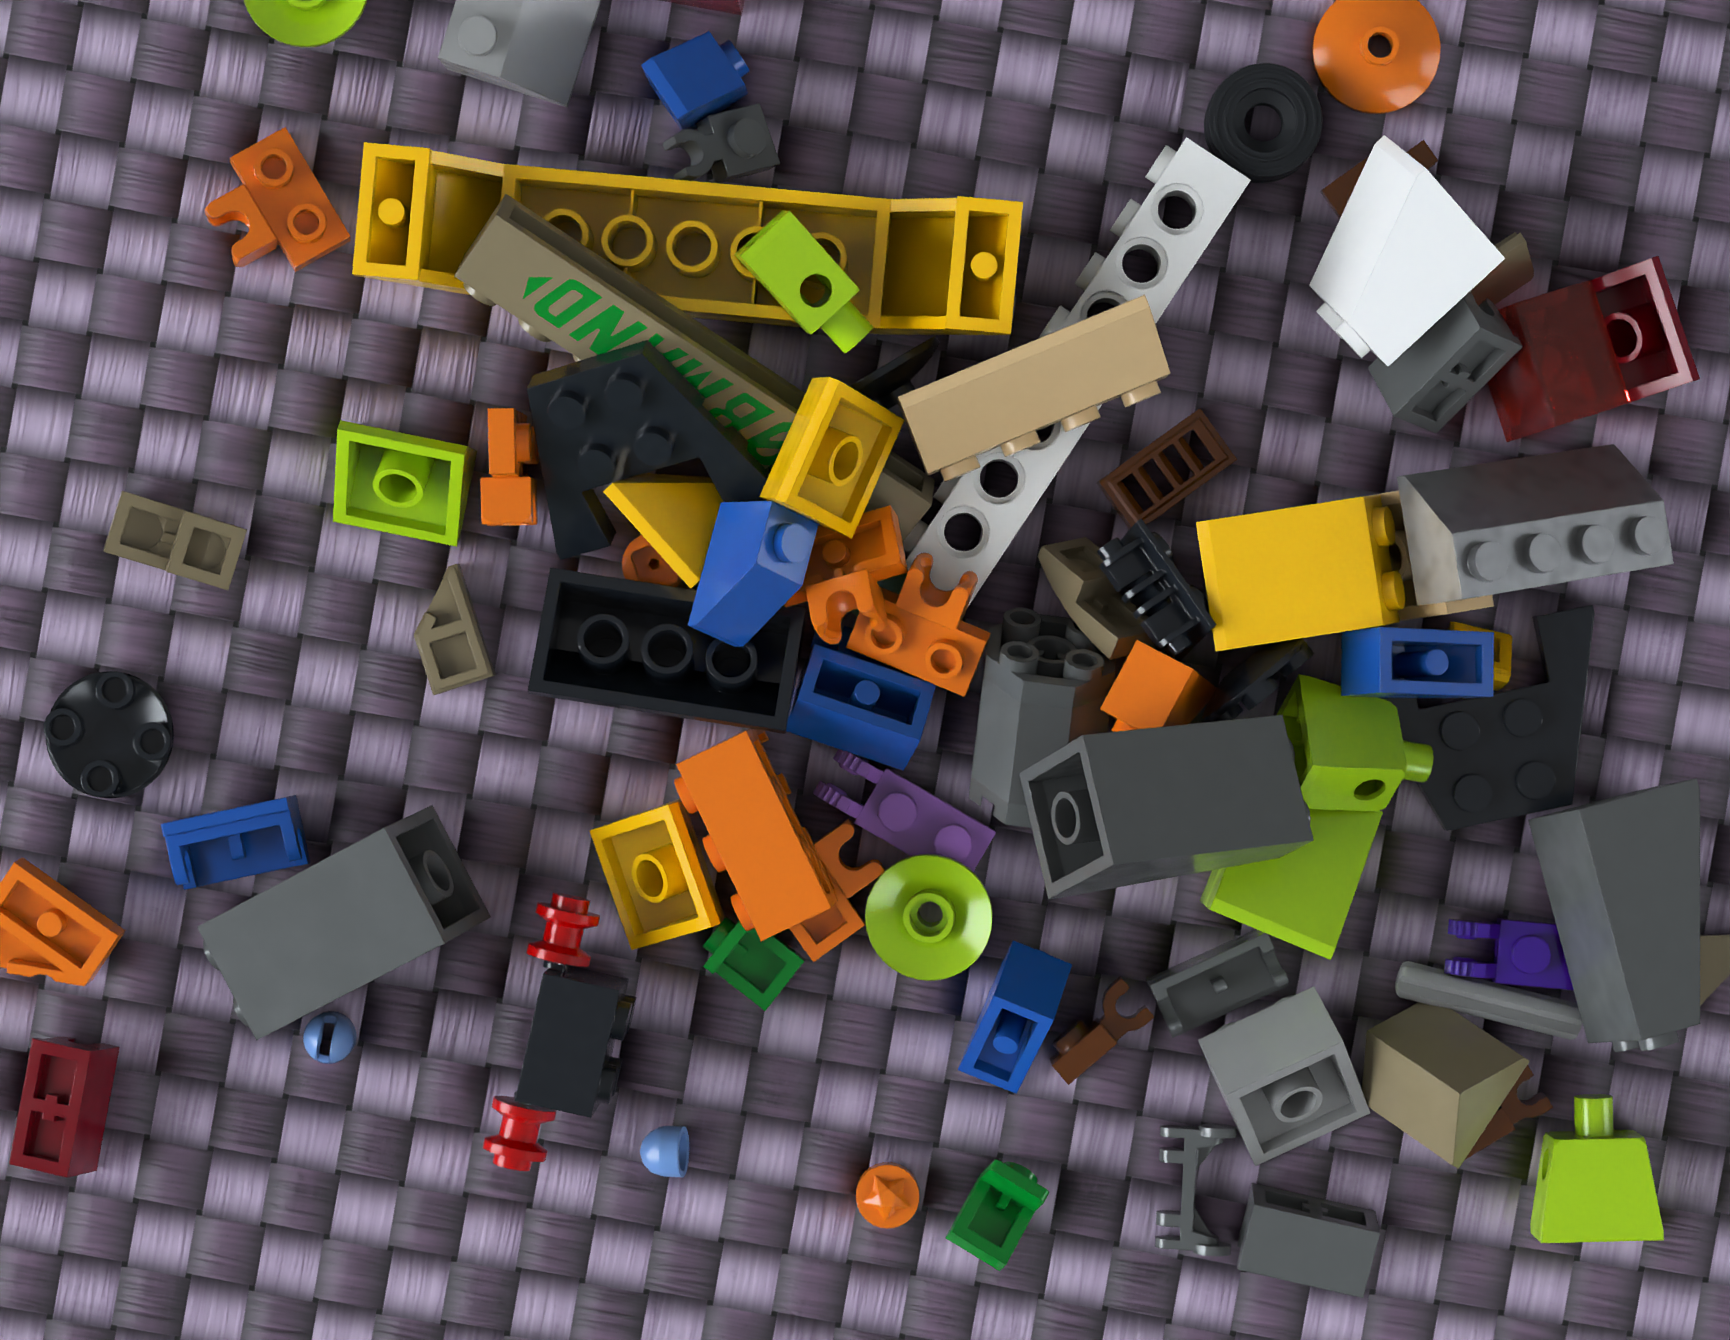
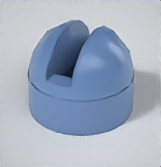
[303,1011,356,1064]
[640,1126,689,1177]

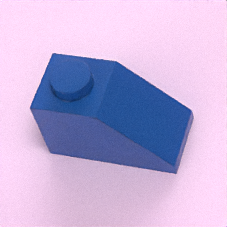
[641,31,750,131]
[688,501,819,647]
[1341,627,1494,698]
[958,940,1072,1094]

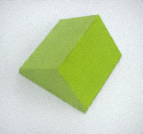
[333,420,477,547]

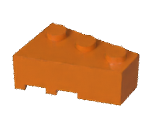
[674,728,838,941]

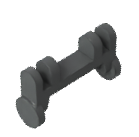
[1155,1124,1237,1256]

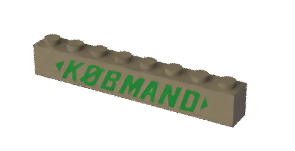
[455,194,935,542]

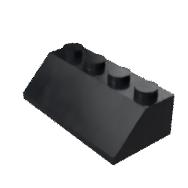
[528,568,806,734]

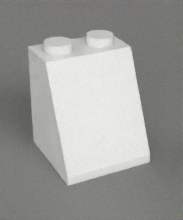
[1309,135,1505,366]

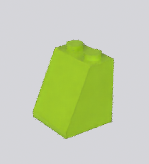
[1200,809,1383,960]

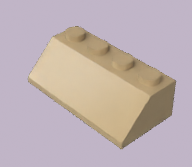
[898,295,1170,482]

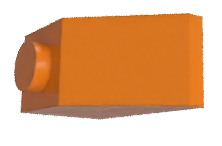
[1100,640,1217,732]

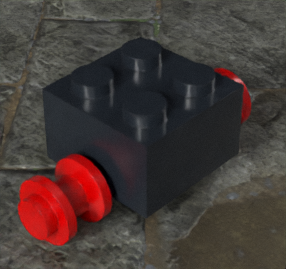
[483,892,637,1171]

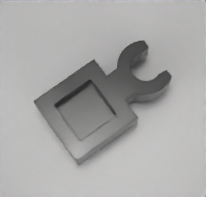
[662,103,780,183]

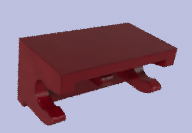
[9,1037,120,1178]

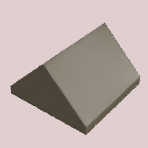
[1362,1002,1530,1169]

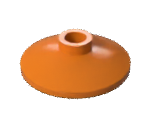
[1312,0,1441,114]

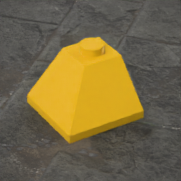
[603,473,723,589]

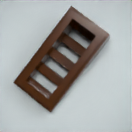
[1096,408,1237,529]

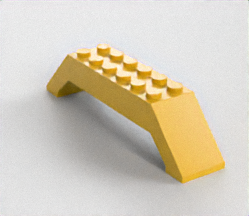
[352,142,1023,335]

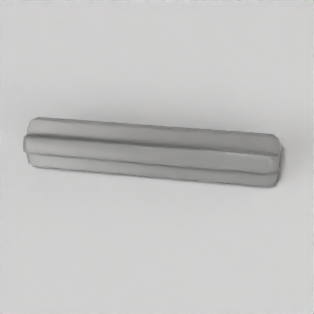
[1395,961,1583,1040]

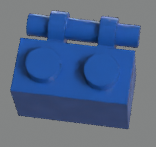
[786,625,936,771]

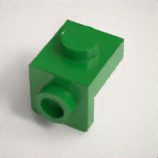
[702,917,805,1011]
[945,1160,1049,1271]

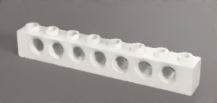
[903,137,1251,606]

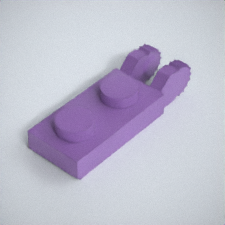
[813,749,996,872]

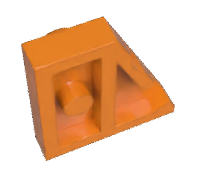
[0,857,126,986]

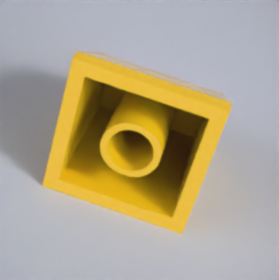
[1196,495,1405,651]

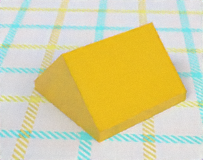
[759,377,905,539]
[589,799,725,950]

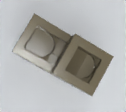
[103,490,247,590]
[1038,537,1155,660]

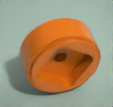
[622,535,682,587]
[856,1162,919,1229]

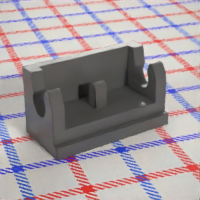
[1368,292,1523,433]
[1146,929,1289,1038]
[1237,1183,1380,1298]

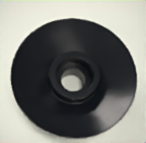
[850,336,940,409]

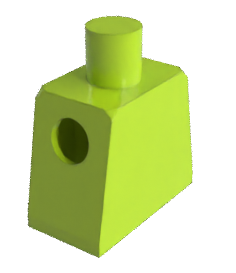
[734,210,873,354]
[1277,674,1434,812]
[1530,1094,1664,1243]

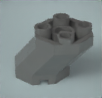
[969,607,1116,828]

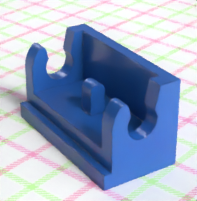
[161,795,311,890]

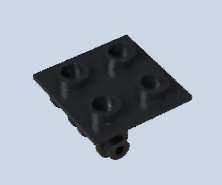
[1097,518,1216,662]

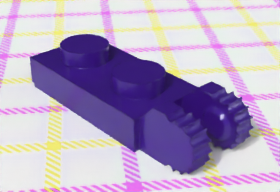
[1444,918,1574,990]

